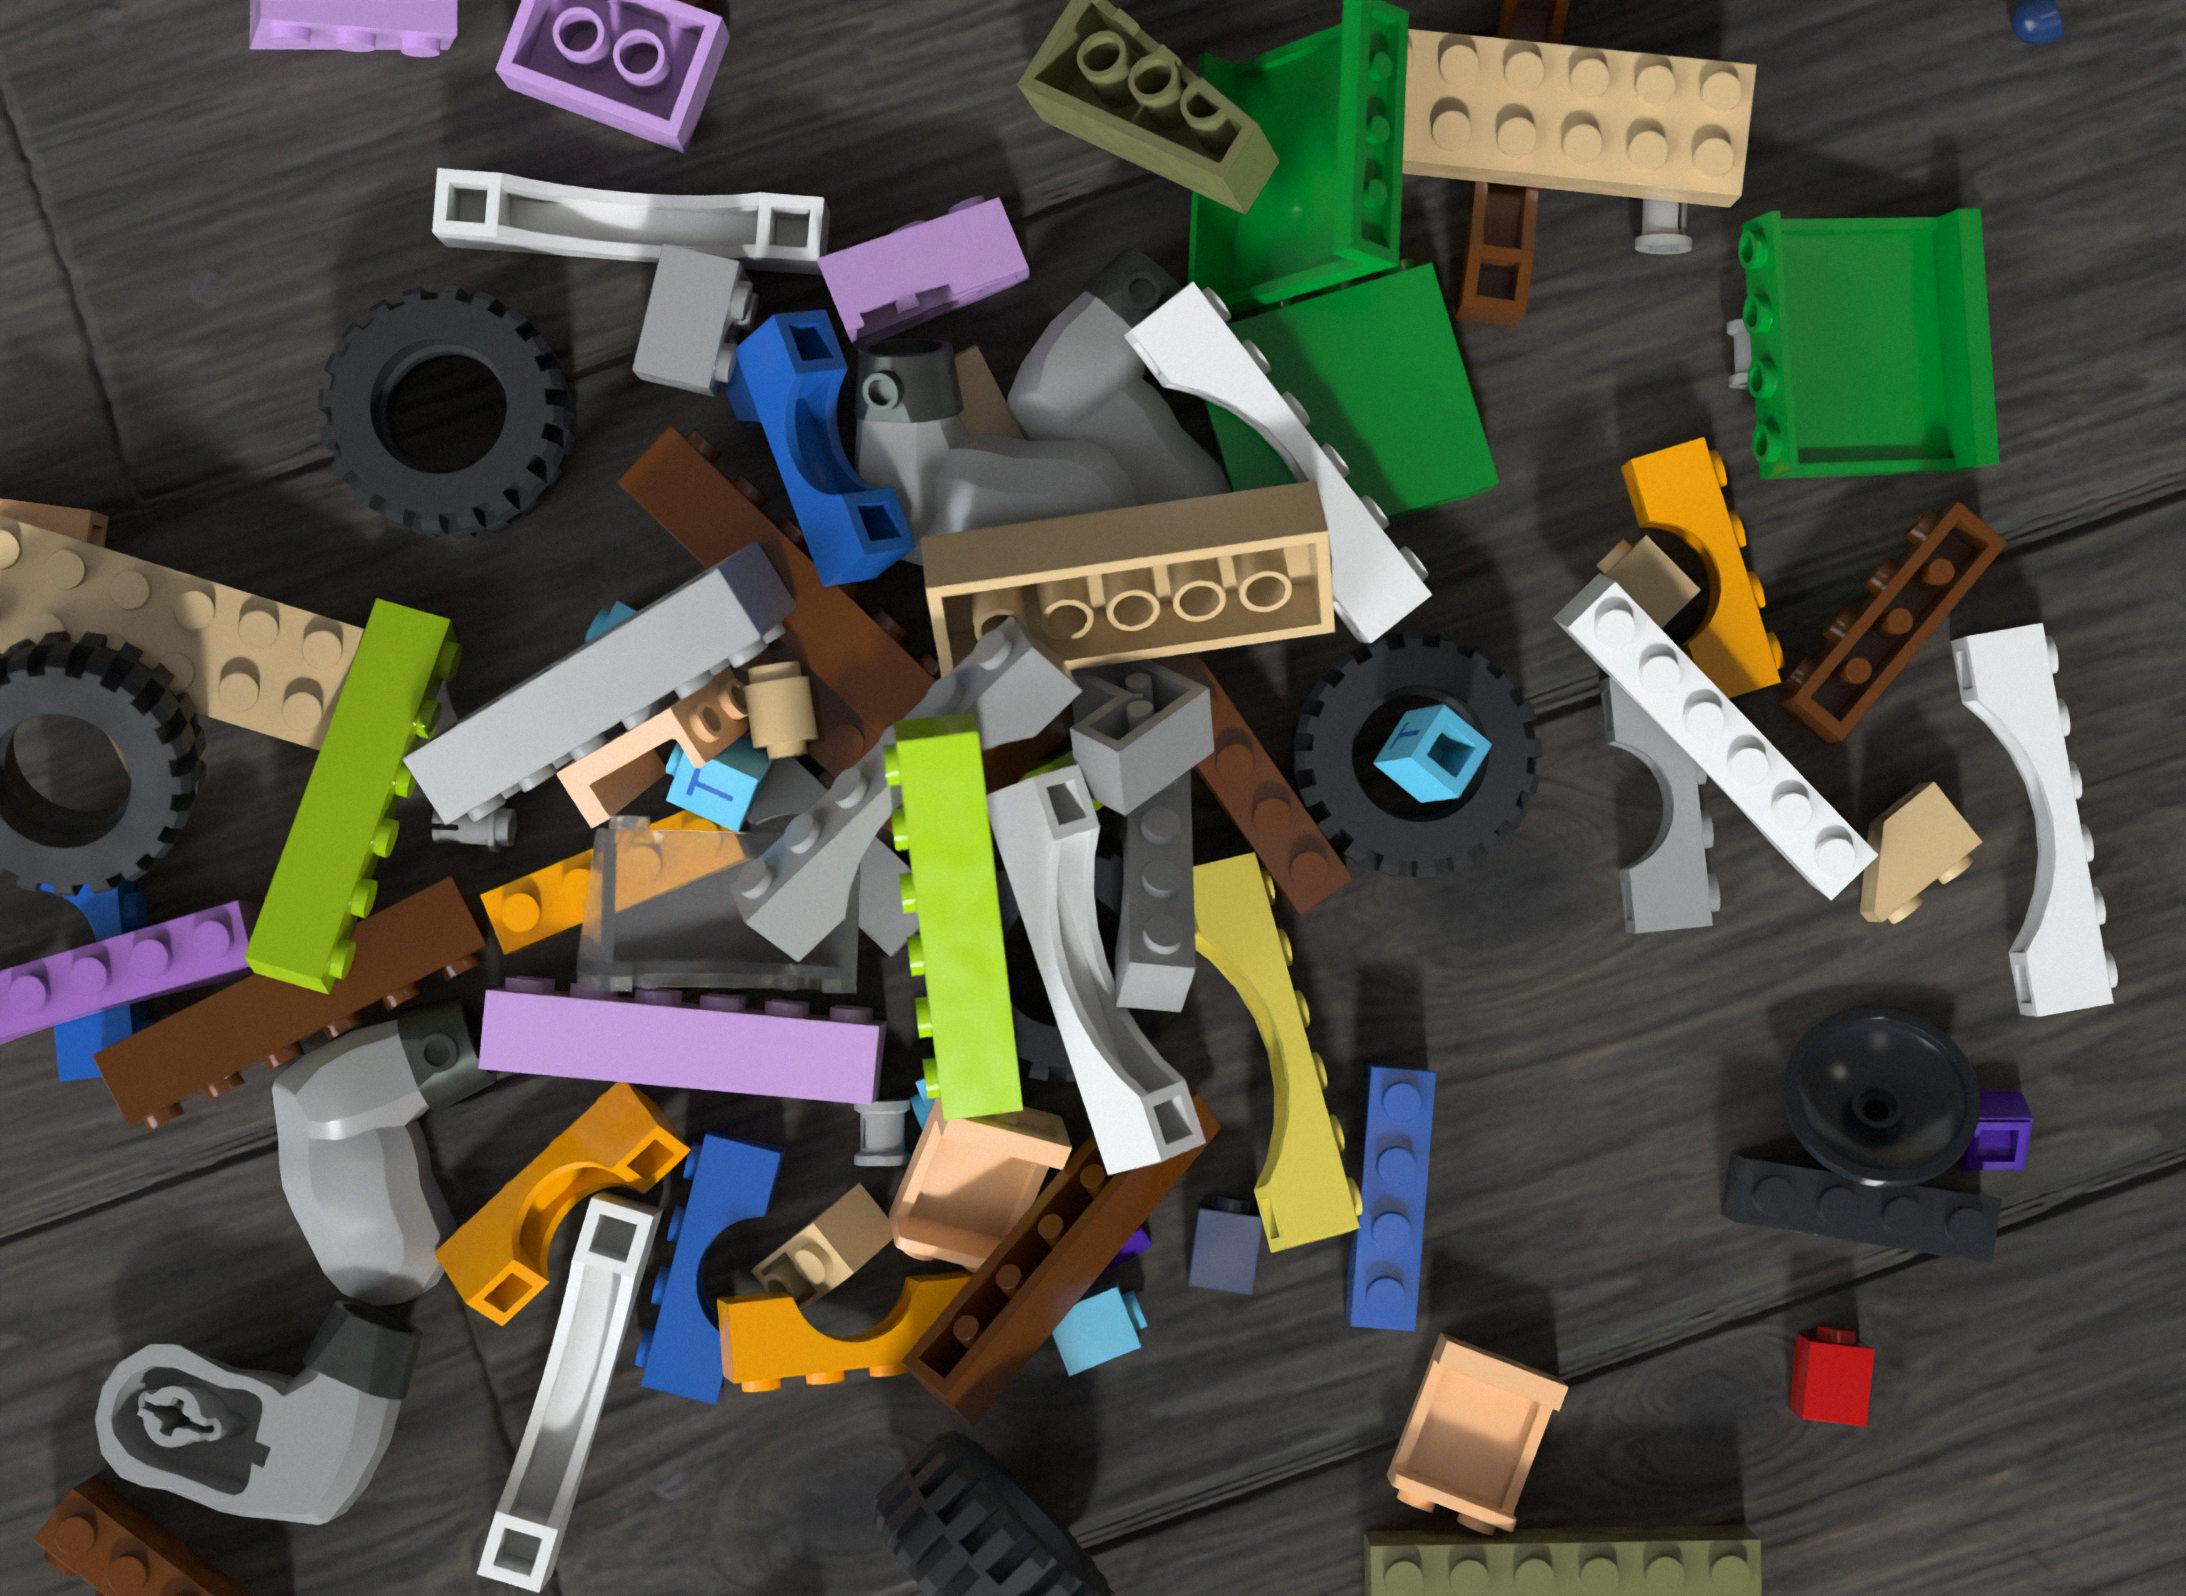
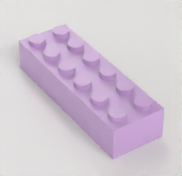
[478,975,887,1105]

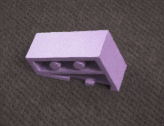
[250,0,458,57]
[816,196,1030,352]

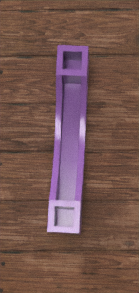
[0,900,264,1045]

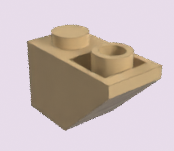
[1860,782,1982,924]
[751,1183,893,1312]

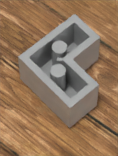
[632,243,759,397]
[1070,659,1214,816]

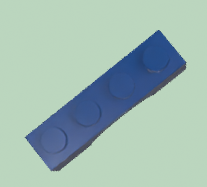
[734,309,916,587]
[39,876,157,1082]
[1345,1063,1436,1332]
[635,1130,786,1405]

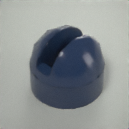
[2011,0,2064,45]

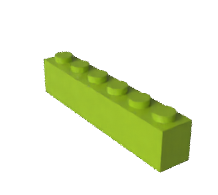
[244,598,462,995]
[883,712,1023,1121]

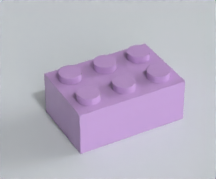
[495,0,730,154]

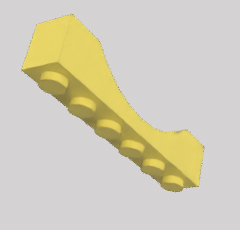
[1193,852,1362,1253]

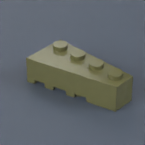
[1017,0,1280,215]

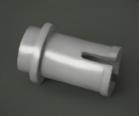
[432,804,517,852]

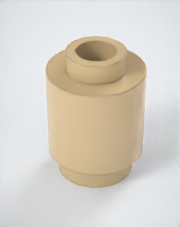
[744,661,818,760]

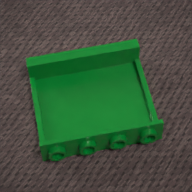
[1187,0,1409,314]
[1738,208,2000,479]
[1204,259,1499,521]

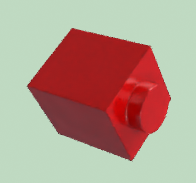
[1789,1325,1875,1427]

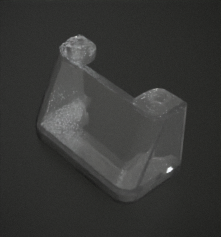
[576,815,861,993]

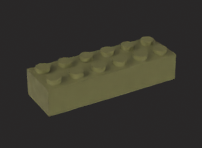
[1364,1525,1762,1596]

